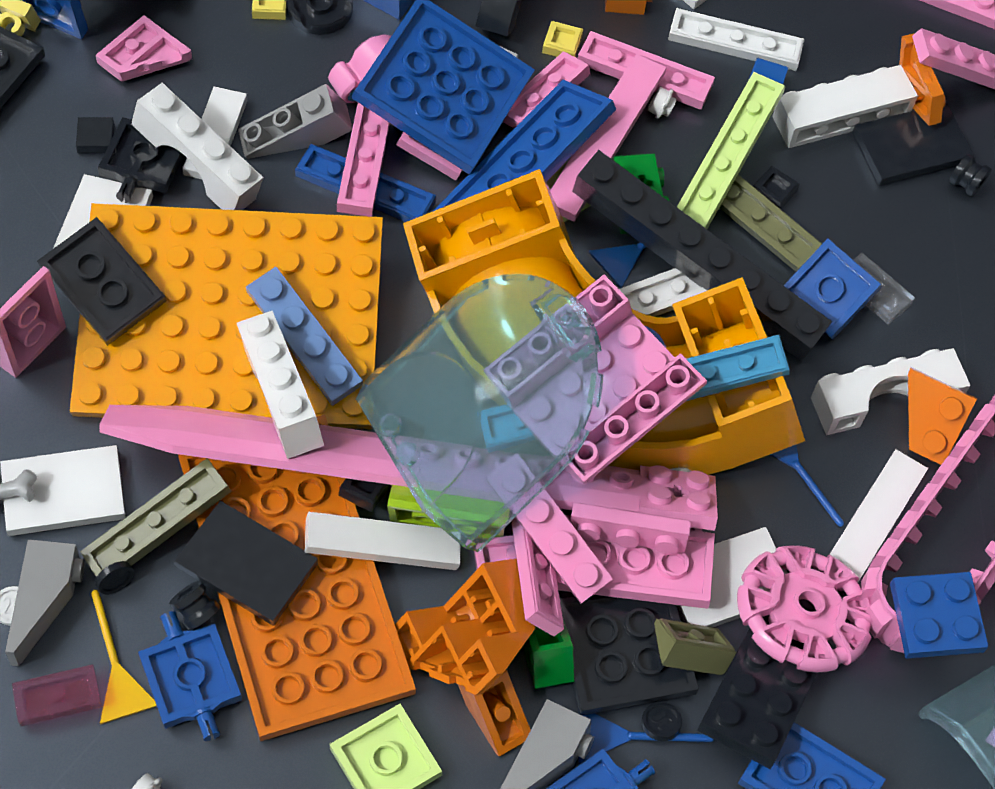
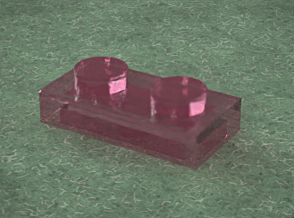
[12,664,102,726]

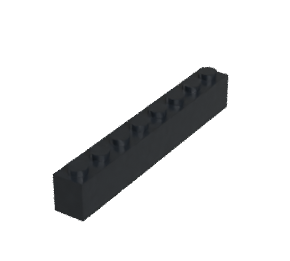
[572,149,832,361]

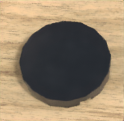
[286,0,353,35]

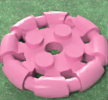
[737,545,873,672]

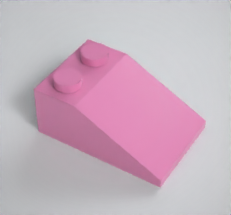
[0,266,66,378]

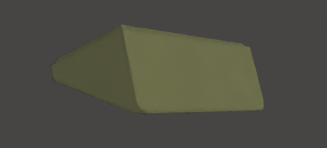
[654,618,737,675]

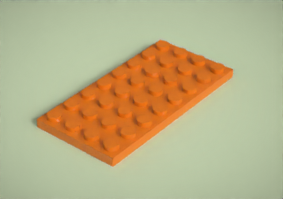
[178,415,416,742]

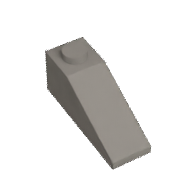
[5,540,85,666]
[500,699,594,789]

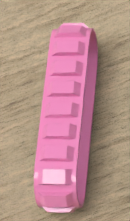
[860,395,995,653]

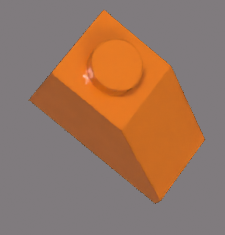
[458,670,531,757]

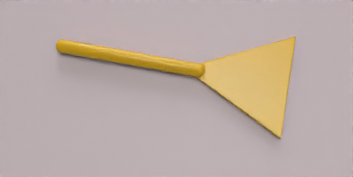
[91,590,157,725]

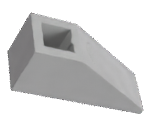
[238,84,353,159]

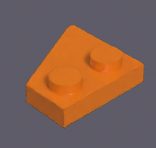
[899,33,946,126]
[908,367,977,465]

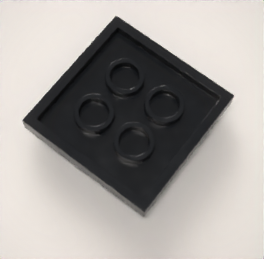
[560,595,698,716]

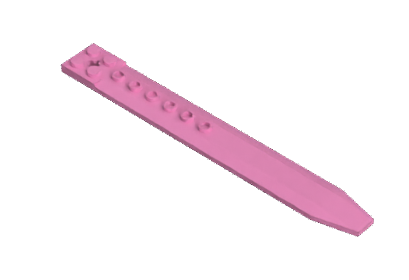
[100,405,718,531]

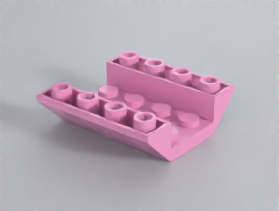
[484,274,707,484]

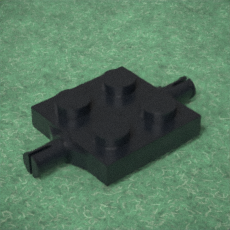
[98,117,184,203]

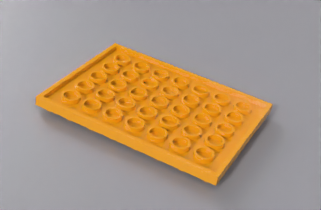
[70,203,383,429]

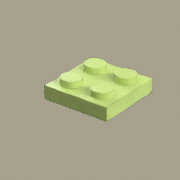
[330,704,442,789]

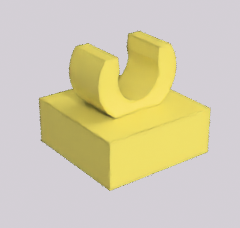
[0,0,41,36]

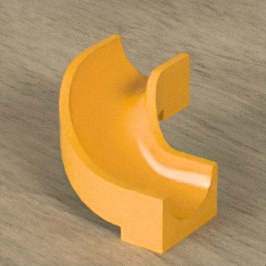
[403,169,805,475]

